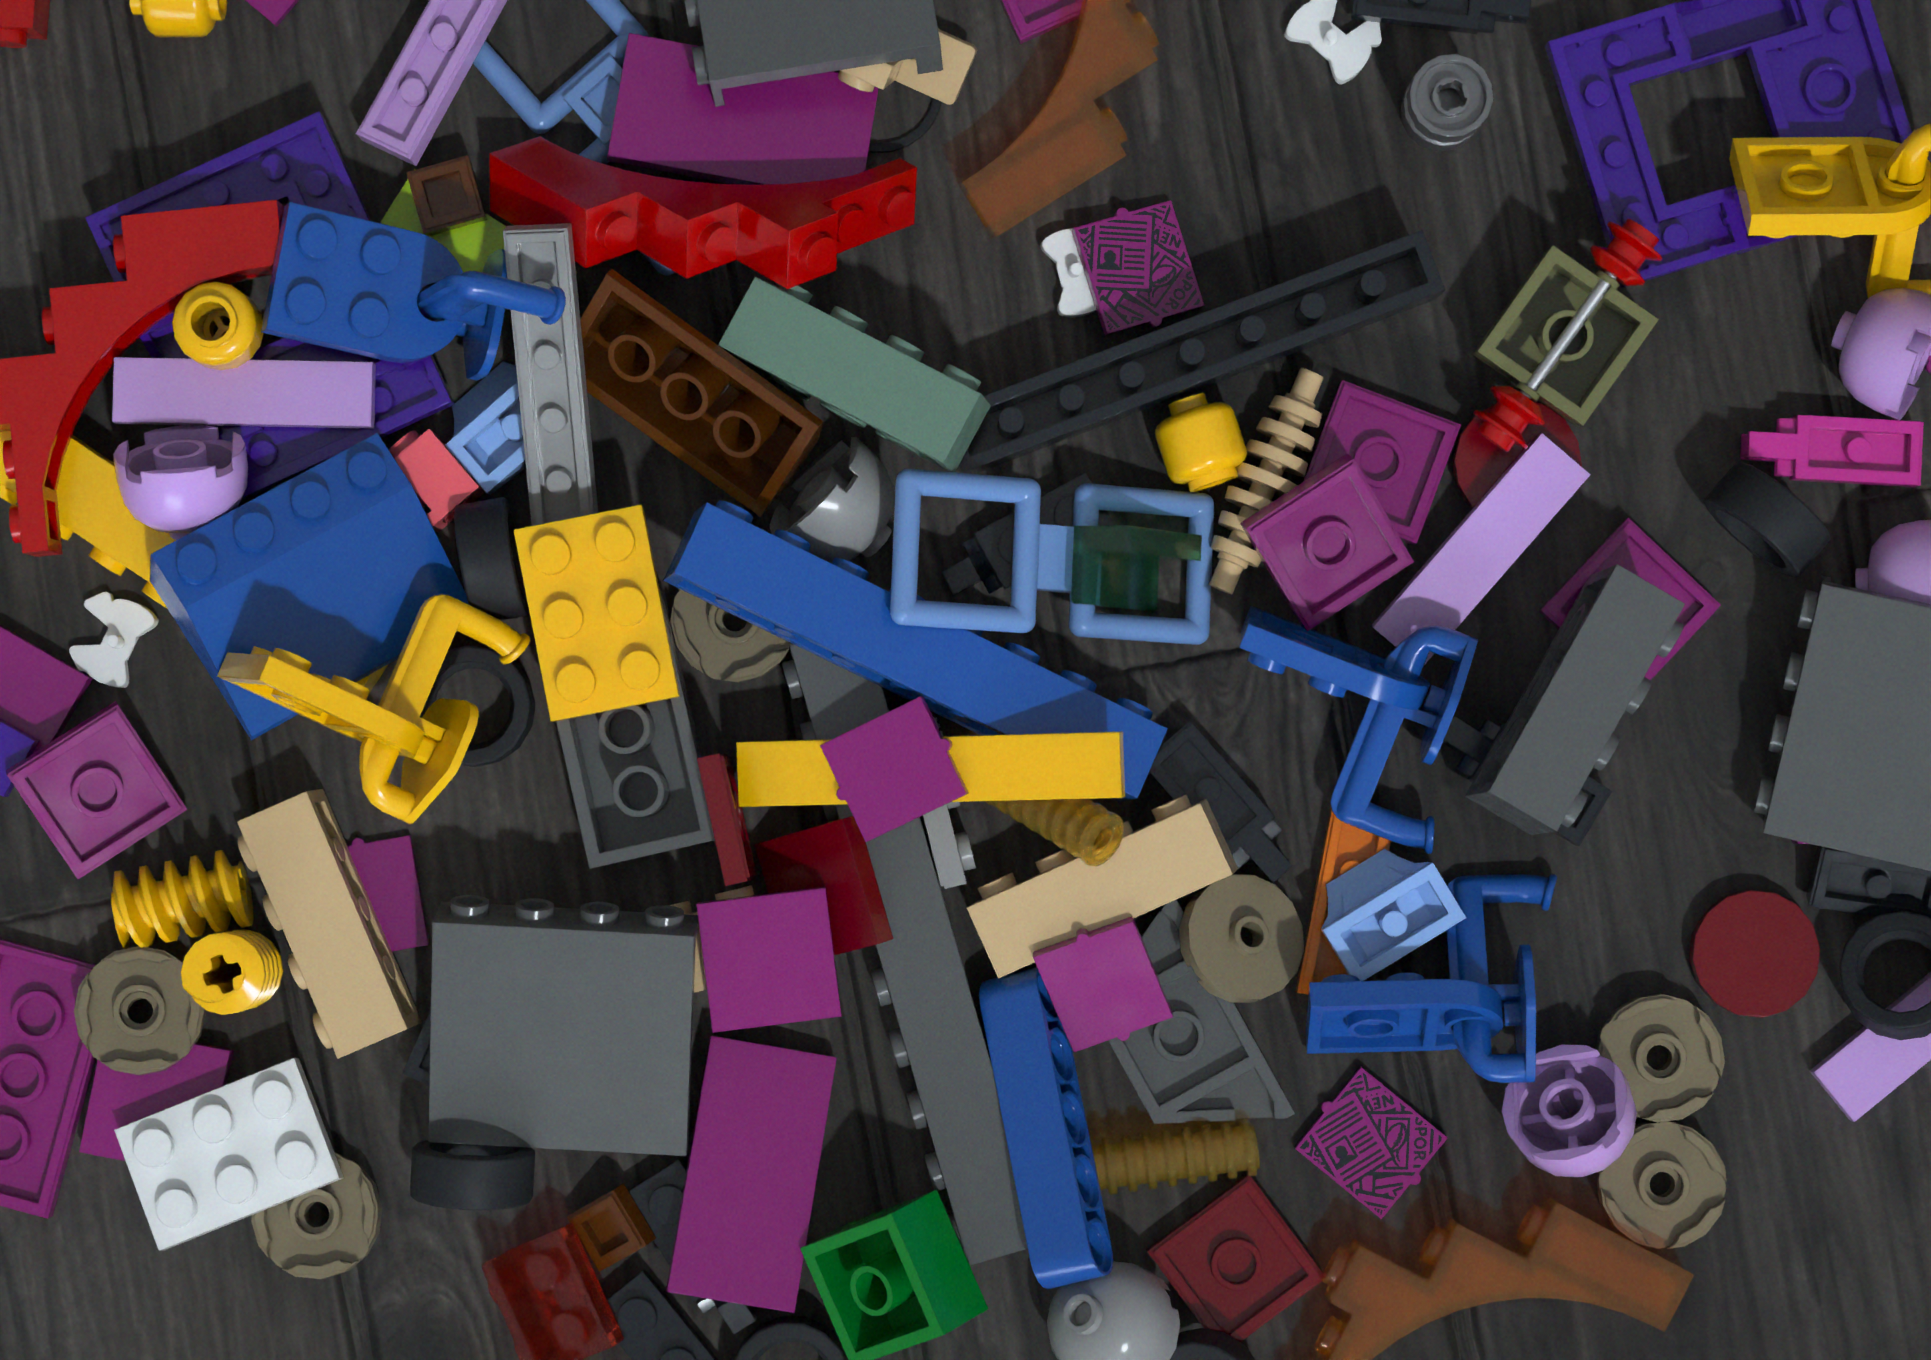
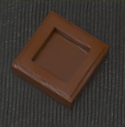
[406,155,488,236]
[567,1183,656,1272]

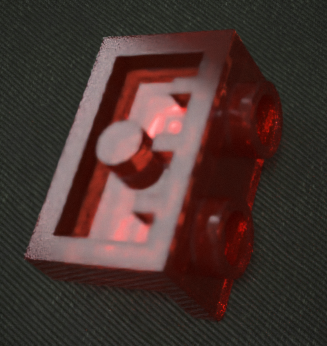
[482,1222,624,1360]

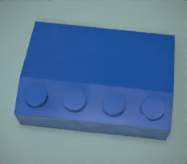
[150,433,469,741]

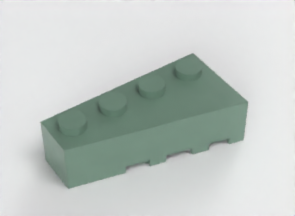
[718,277,991,472]

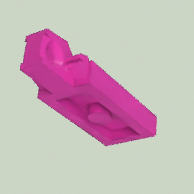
[1740,415,1924,487]

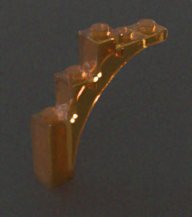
[959,0,1159,239]
[1314,1196,1694,1360]

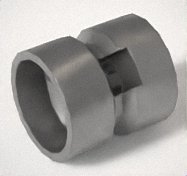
[1400,54,1493,151]

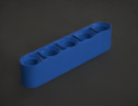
[979,967,1113,1289]

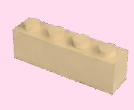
[237,789,422,1059]
[967,794,1238,978]

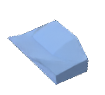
[445,361,526,495]
[1321,849,1466,981]

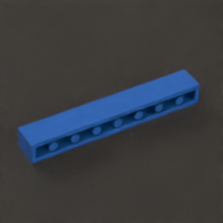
[663,500,1168,803]

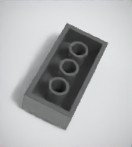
[1465,564,1685,835]
[556,588,715,869]

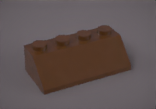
[580,269,824,517]

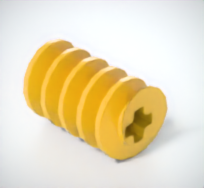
[111,850,254,949]
[181,929,284,1015]

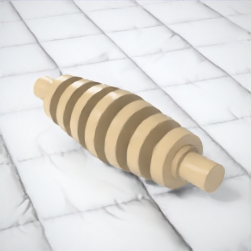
[1209,368,1324,595]

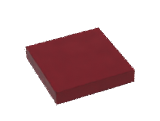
[697,753,757,886]
[755,816,893,955]
[1146,1173,1326,1342]

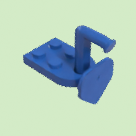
[261,202,566,381]
[1239,606,1478,854]
[1306,874,1557,1083]

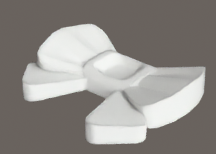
[1284,0,1382,85]
[1040,228,1096,318]
[69,592,159,688]

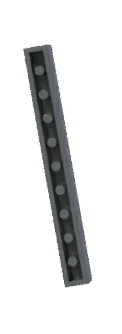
[782,644,1028,1265]

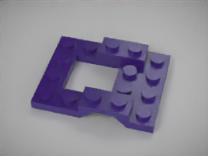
[1545,0,1912,289]
[85,111,455,502]

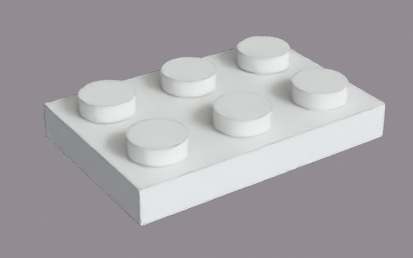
[114,1058,344,1251]

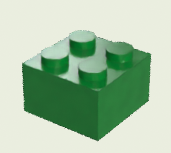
[800,1189,988,1360]

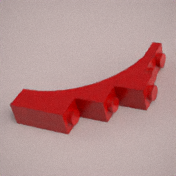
[489,136,917,289]
[0,200,284,557]

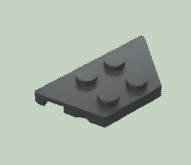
[1108,899,1295,1124]

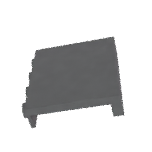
[685,0,943,107]
[1754,575,1931,871]
[428,895,699,1156]

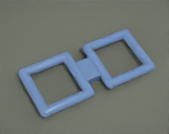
[473,0,675,275]
[890,468,1214,645]

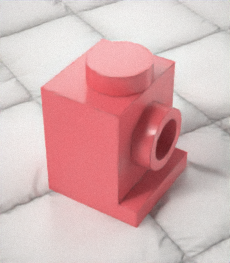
[389,429,485,533]

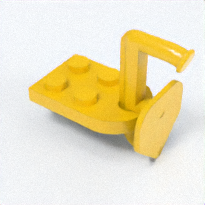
[1729,123,1931,298]
[217,594,530,824]

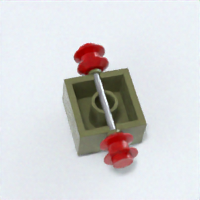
[1472,218,1662,453]

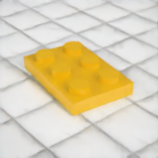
[514,505,680,722]

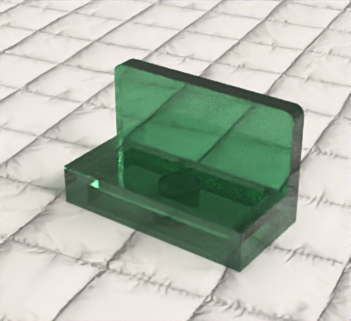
[1071,525,1202,611]

